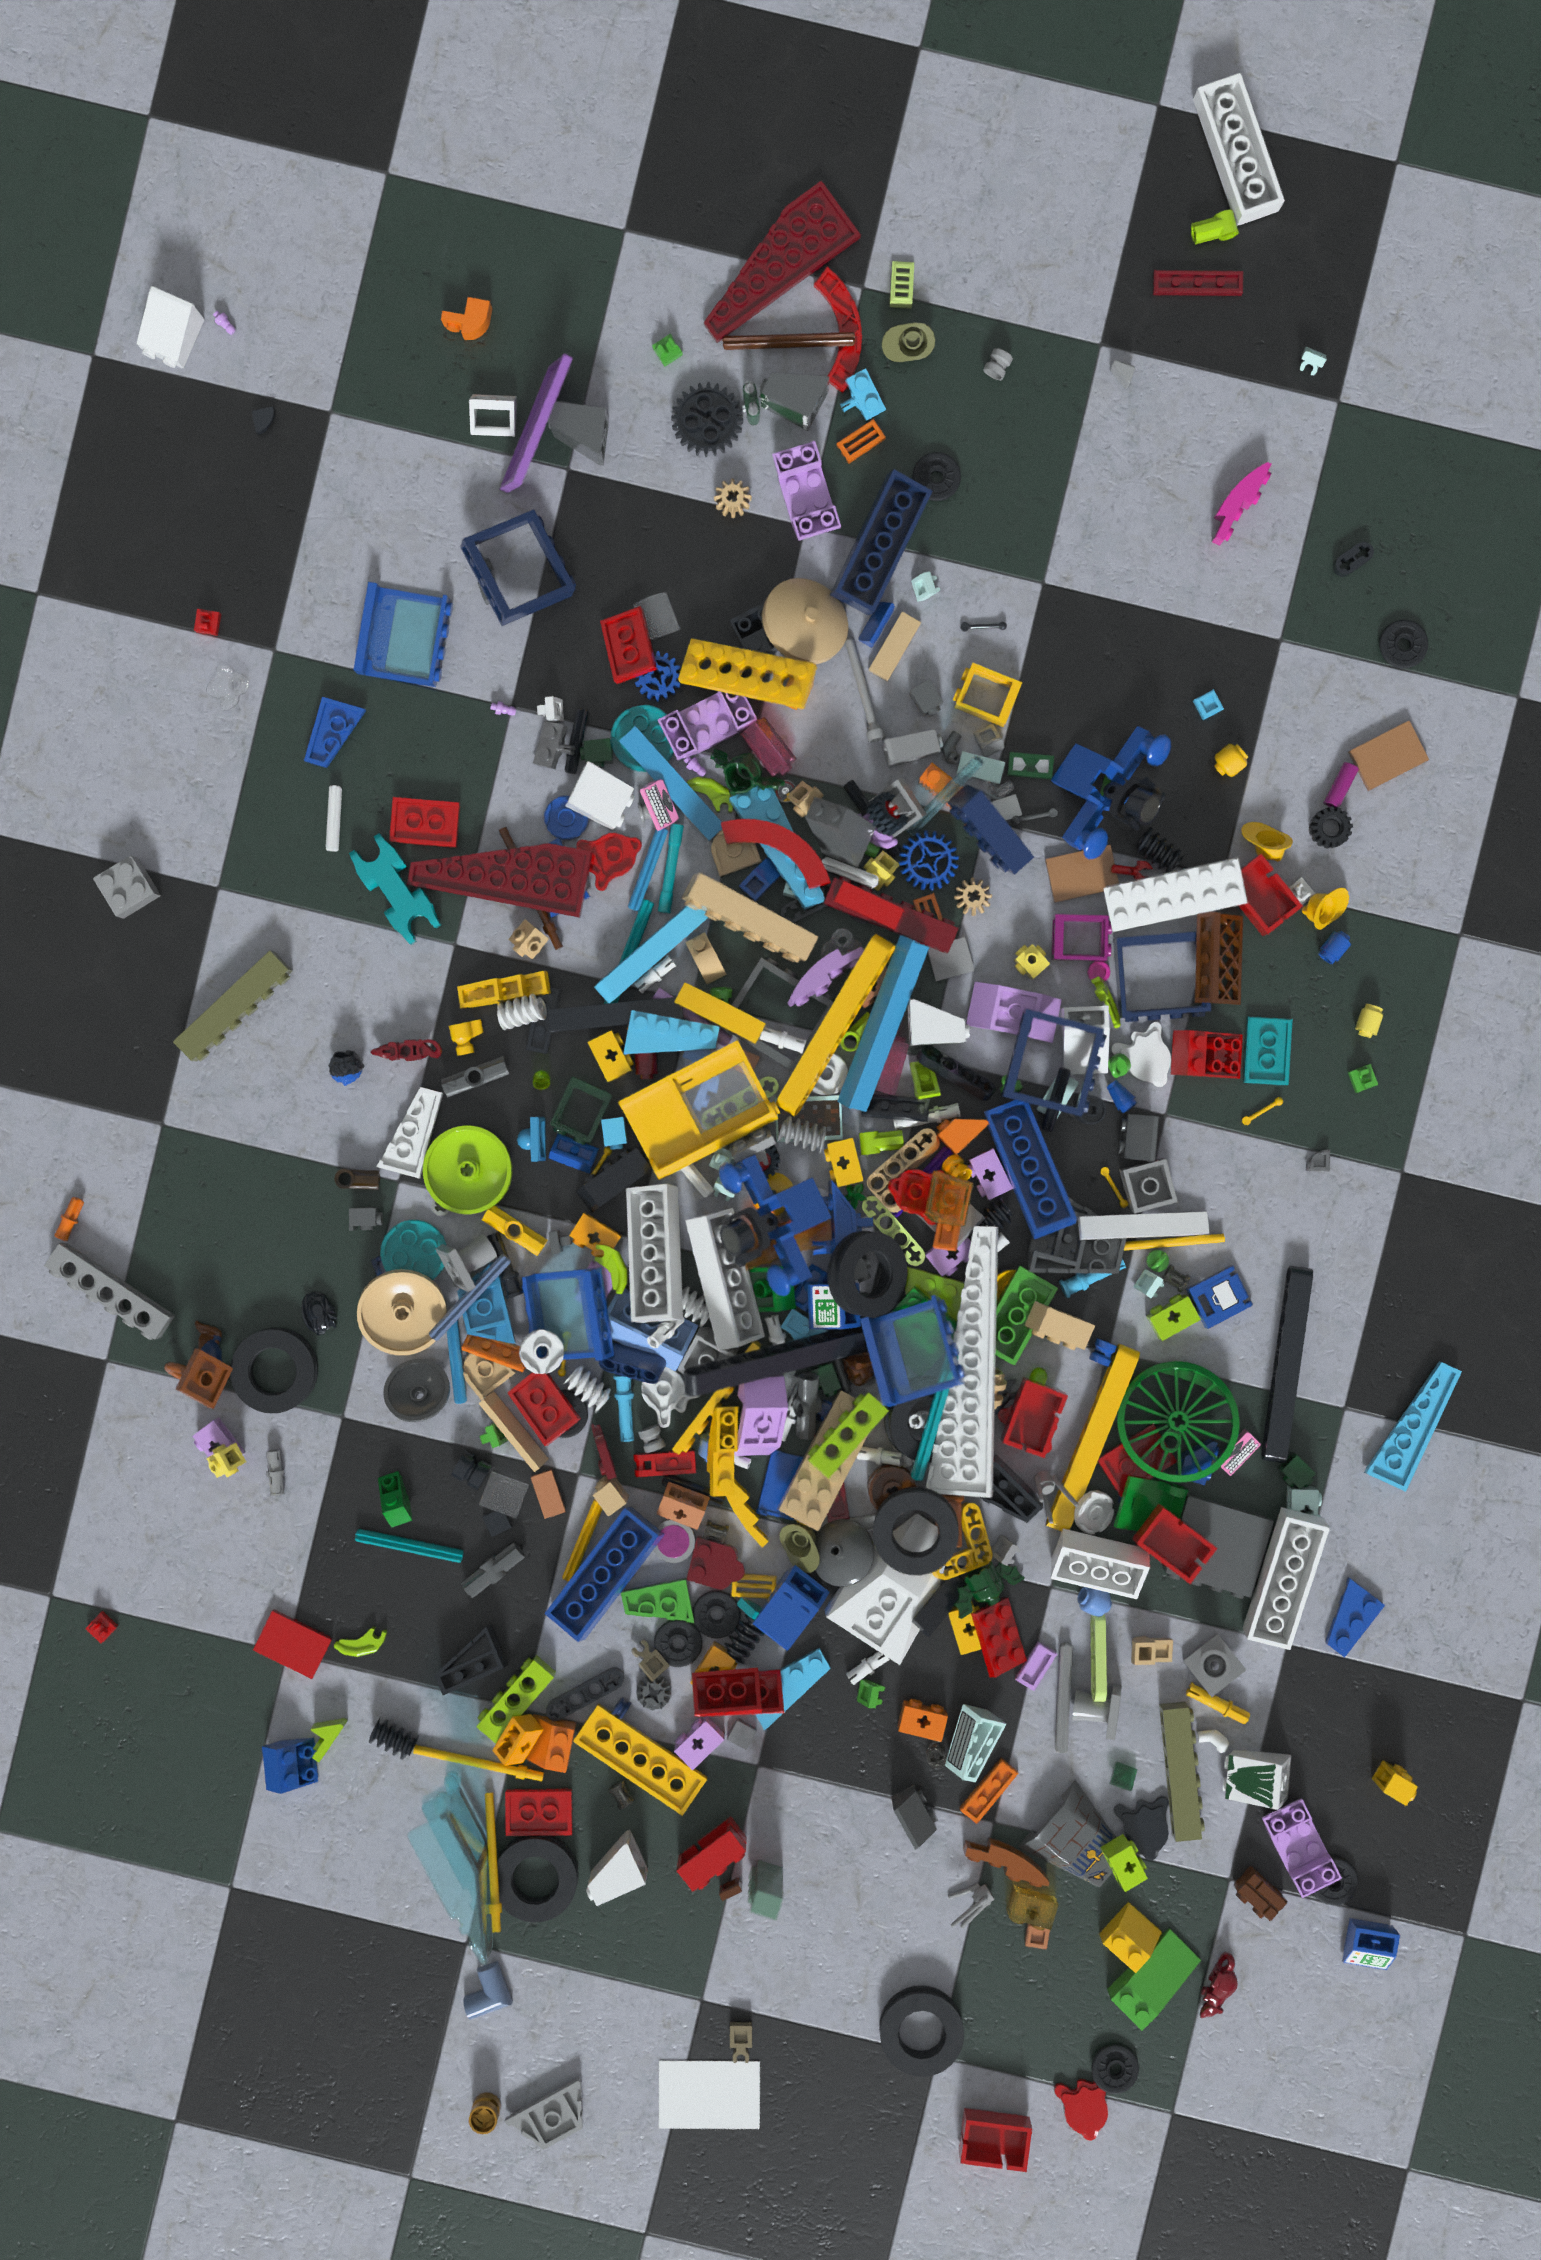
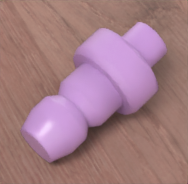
[213,311,236,335]
[491,701,516,715]
[684,757,707,777]

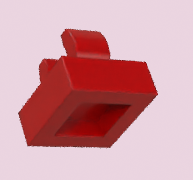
[194,609,221,636]
[85,1611,118,1644]

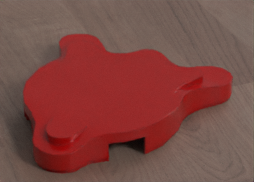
[576,833,642,891]
[888,1169,946,1225]
[1054,2079,1108,2141]

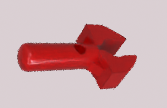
[1111,861,1153,879]

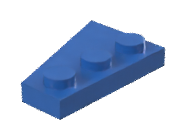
[304,697,366,768]
[1325,1577,1385,1658]

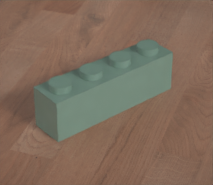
[747,1860,783,1920]

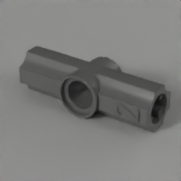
[441,1056,510,1097]
[793,1372,822,1440]
[461,1542,525,1598]

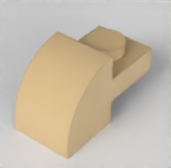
[685,932,727,984]
[1131,1636,1173,1665]

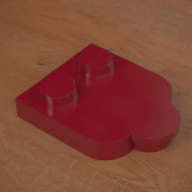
[591,1424,616,1480]
[686,1536,745,1590]

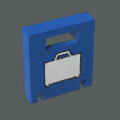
[1186,1265,1253,1329]

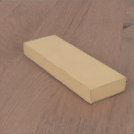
[869,612,921,682]

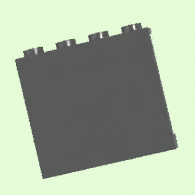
[1162,1493,1274,1599]

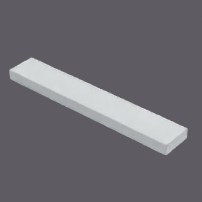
[1078,1212,1209,1240]

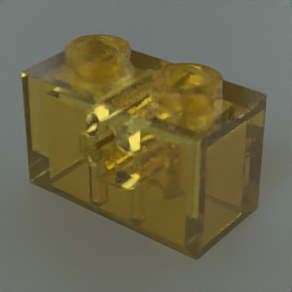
[1006,1885,1058,1930]

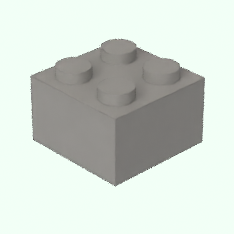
[93,855,161,919]
[1119,1158,1178,1213]

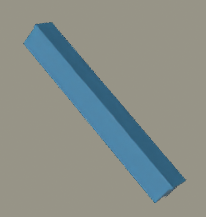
[837,935,929,1112]

